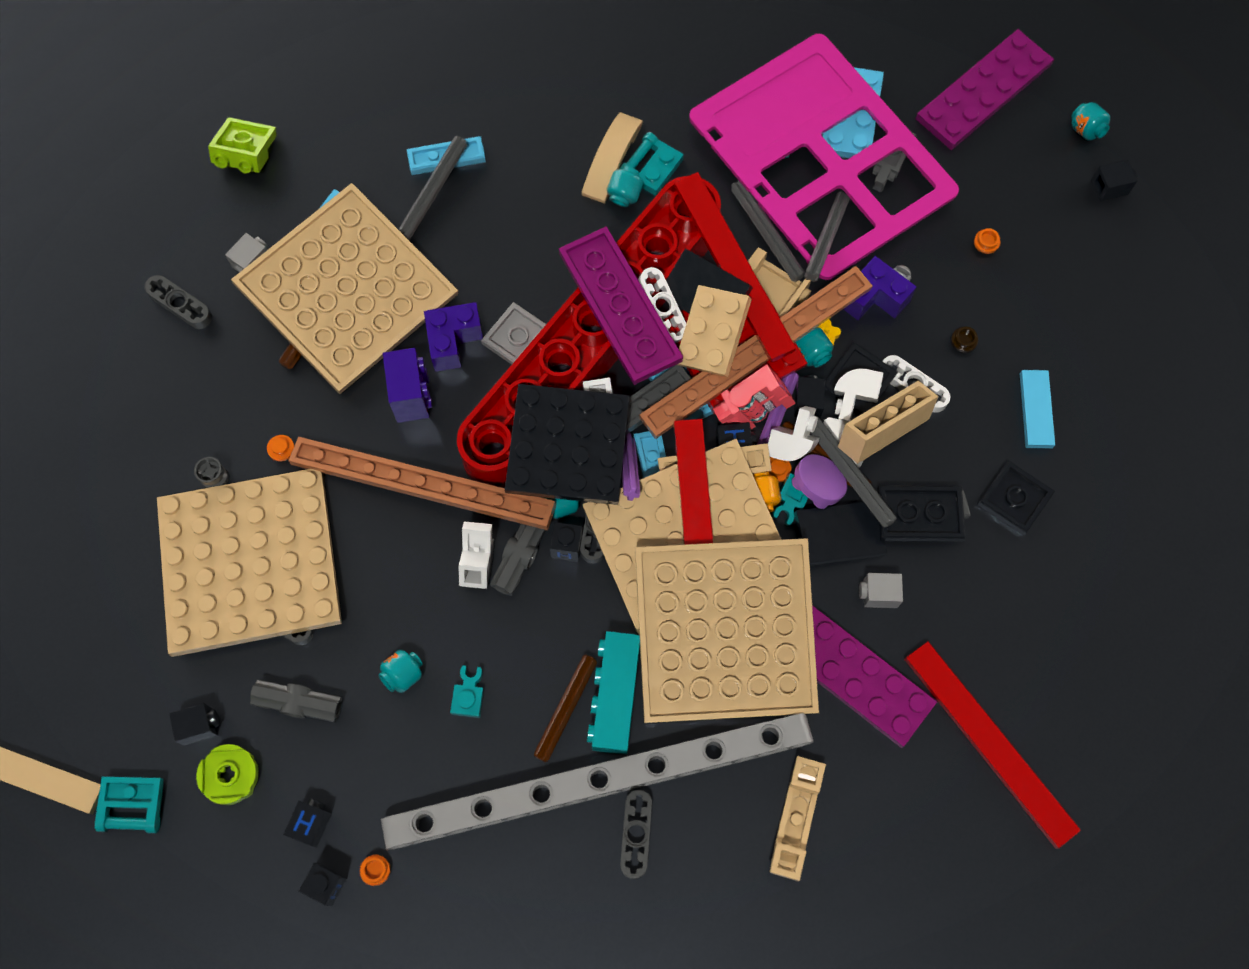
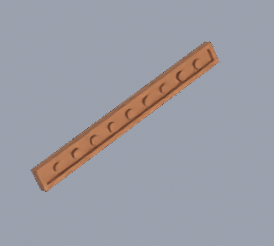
[639,266,872,439]
[288,437,556,530]

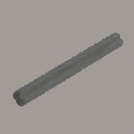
[398,136,467,241]
[731,181,805,282]
[804,191,850,282]
[810,416,897,528]

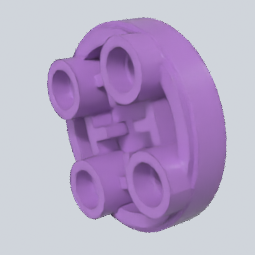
[792,454,847,509]

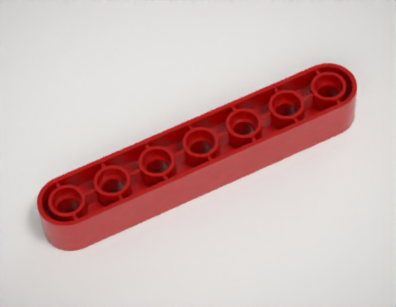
[457,176,721,488]

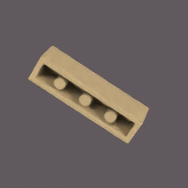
[838,381,939,464]

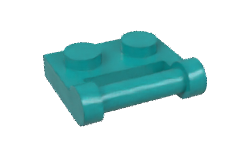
[619,132,684,196]
[95,777,164,833]

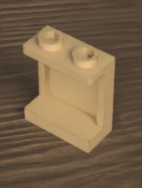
[748,247,811,318]

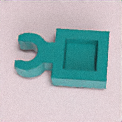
[772,473,808,525]
[450,665,484,718]

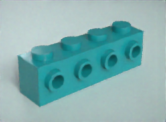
[587,631,640,755]

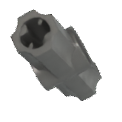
[490,524,546,596]
[250,680,342,723]

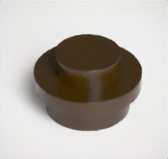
[951,327,978,353]

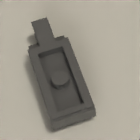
[872,132,916,192]

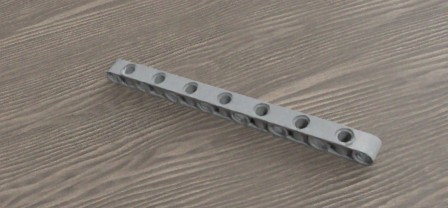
[381,713,814,850]

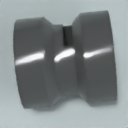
[194,457,229,488]

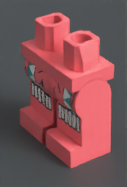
[713,364,796,429]

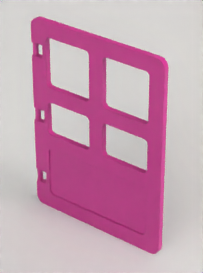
[689,34,959,280]

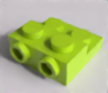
[208,117,277,173]

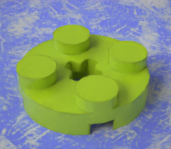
[196,744,259,805]

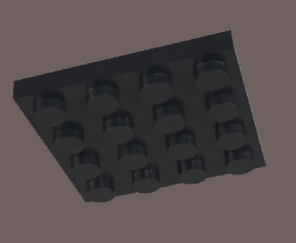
[505,384,629,505]

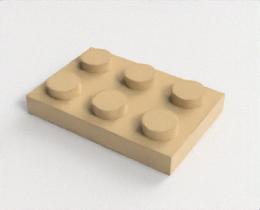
[677,285,752,377]

